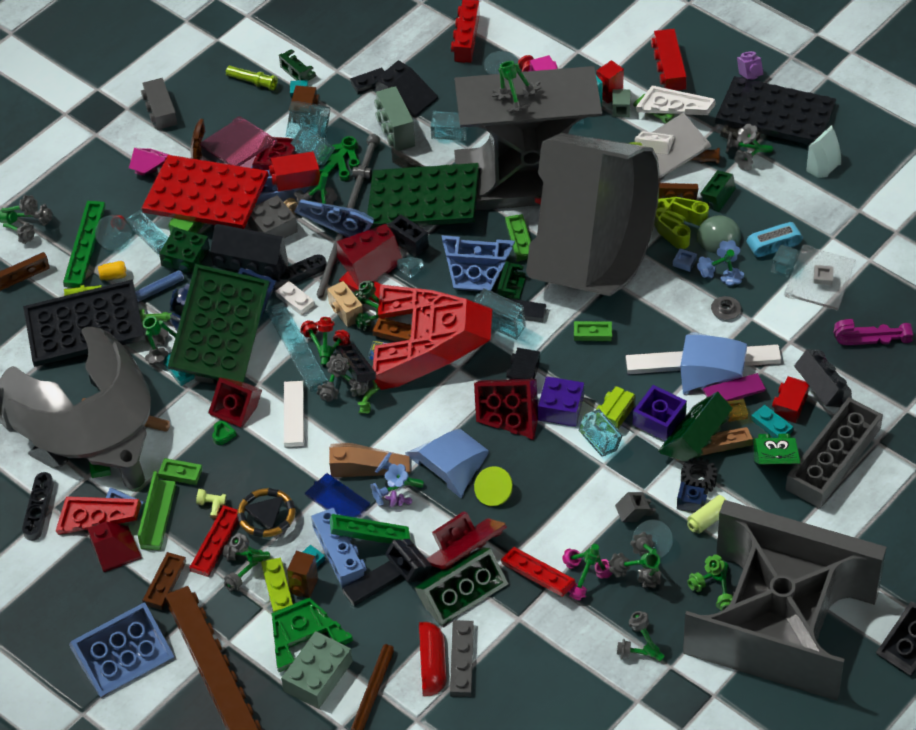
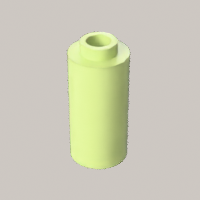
[687,495,726,534]

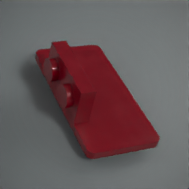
[426,511,507,570]

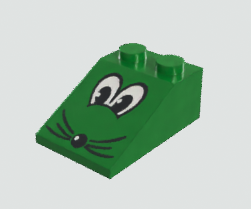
[754,433,800,464]

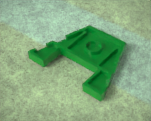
[271,598,353,673]

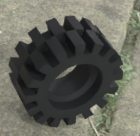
[681,457,717,494]

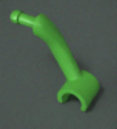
[358,380,379,414]

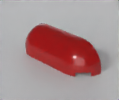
[419,622,447,696]

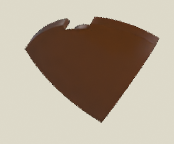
[191,119,206,160]

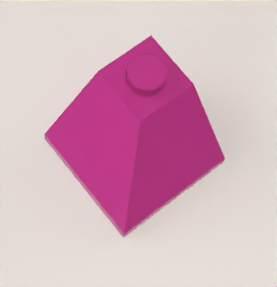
[129,148,170,176]

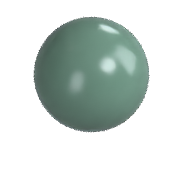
[697,215,741,254]

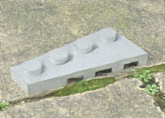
[636,86,716,115]

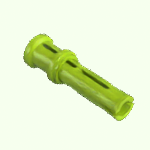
[226,65,278,91]

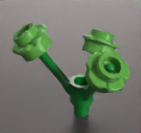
[687,555,733,611]

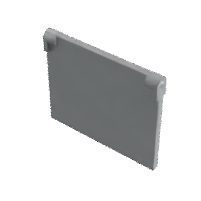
[652,112,711,179]

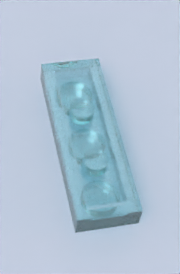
[125,210,168,254]

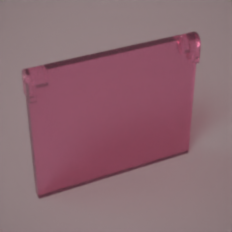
[200,116,277,166]

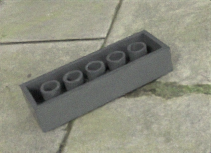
[786,397,883,508]

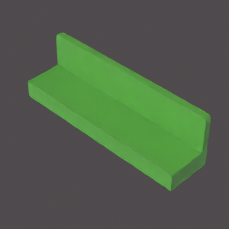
[138,471,176,551]

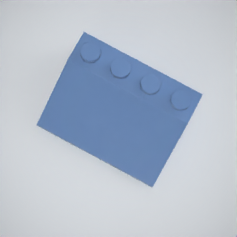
[69,602,174,697]

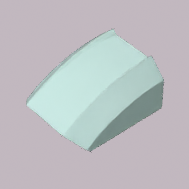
[806,126,841,178]

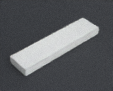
[284,381,304,447]

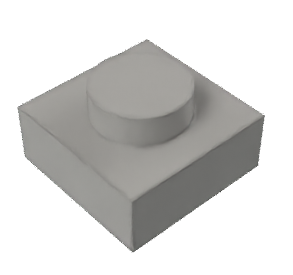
[813,265,834,286]

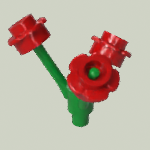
[300,317,350,366]

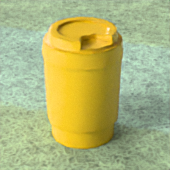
[98,261,127,281]

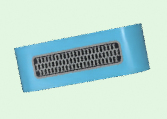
[746,222,803,257]

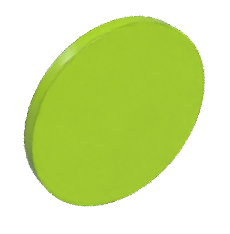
[474,466,513,506]

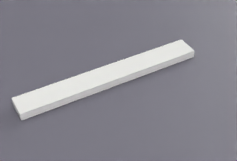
[626,345,781,374]

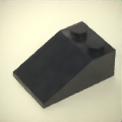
[375,60,438,117]
[876,601,916,676]

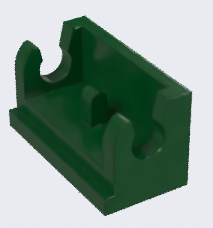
[279,49,316,81]
[700,170,736,212]
[498,261,526,300]

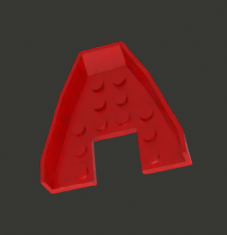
[373,284,493,390]

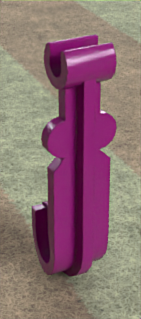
[833,319,913,345]

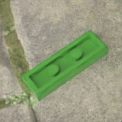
[505,214,531,261]

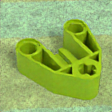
[654,197,709,249]

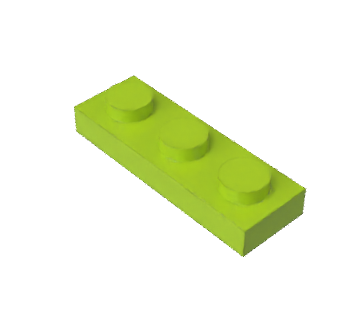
[261,557,293,612]

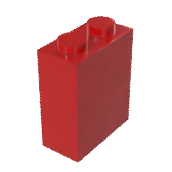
[269,151,320,192]

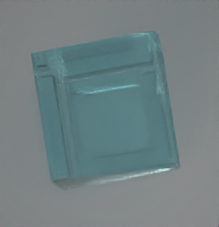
[397,257,424,278]

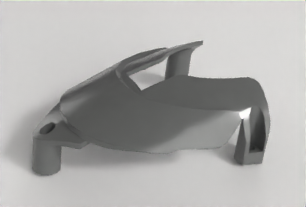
[0,327,151,489]

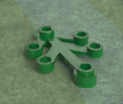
[315,136,360,186]

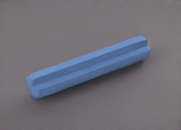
[136,270,184,302]

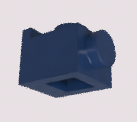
[677,482,708,512]

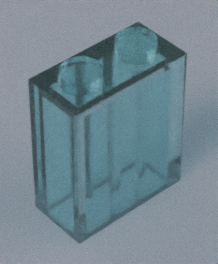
[474,288,526,340]

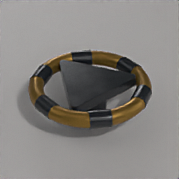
[237,488,296,537]

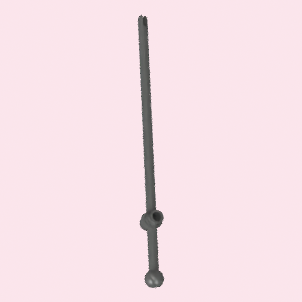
[316,134,381,298]

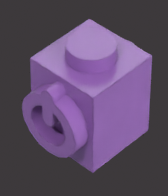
[737,51,763,80]

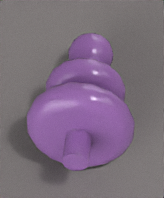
[385,491,412,507]

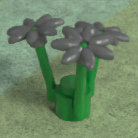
[492,61,541,113]

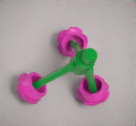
[562,544,612,600]

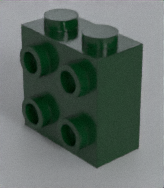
[159,227,210,274]

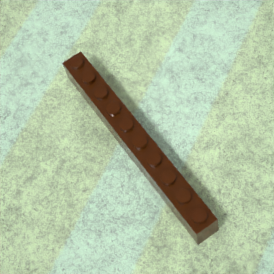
[165,586,261,730]

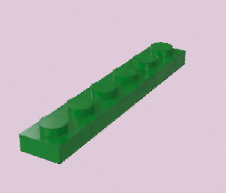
[63,201,106,288]

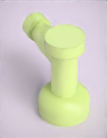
[196,489,227,519]

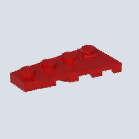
[56,497,141,535]

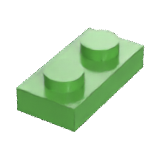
[574,321,612,341]
[158,458,203,485]

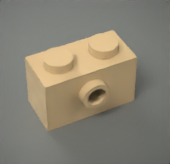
[327,281,363,327]

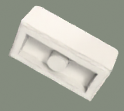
[635,131,675,154]

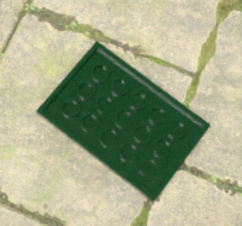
[367,163,480,229]
[168,264,269,382]

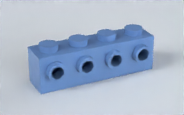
[311,508,366,588]

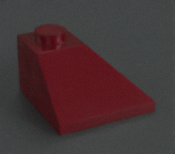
[208,377,262,427]
[87,521,142,573]

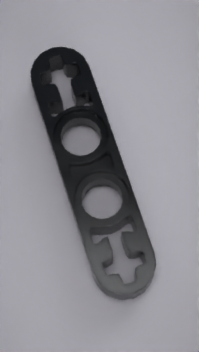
[270,254,327,293]
[22,472,54,541]

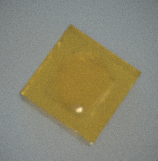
[727,399,748,422]

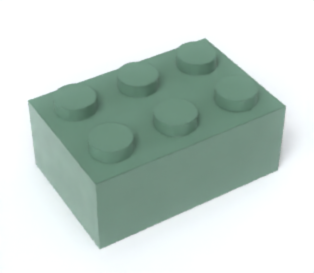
[374,86,415,152]
[281,631,353,709]

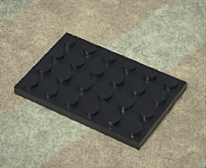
[715,76,836,145]
[23,279,146,367]

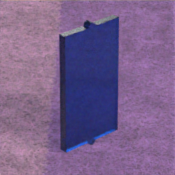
[305,473,370,518]

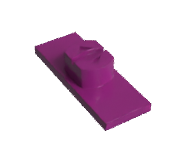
[703,373,766,404]

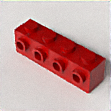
[451,0,480,63]
[651,29,687,90]

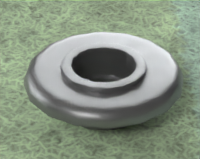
[711,296,741,320]

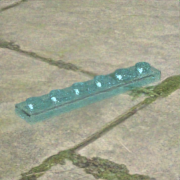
[266,302,328,392]

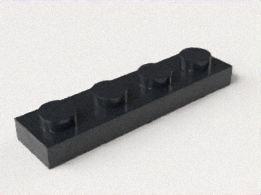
[336,344,376,383]

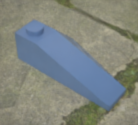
[294,200,374,237]

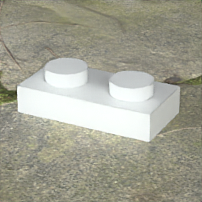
[275,281,315,315]

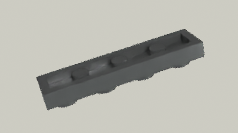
[450,620,474,697]

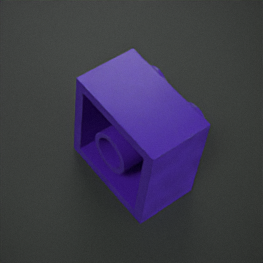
[538,376,584,427]
[633,385,687,441]

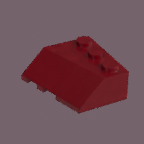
[336,224,403,287]
[474,379,538,440]

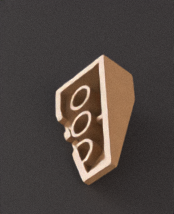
[329,443,410,477]

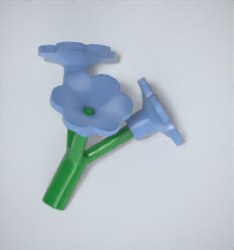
[697,240,744,286]
[371,452,424,506]

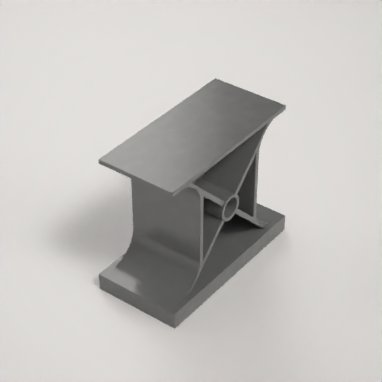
[454,66,602,211]
[683,500,887,701]

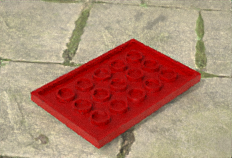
[142,155,269,229]

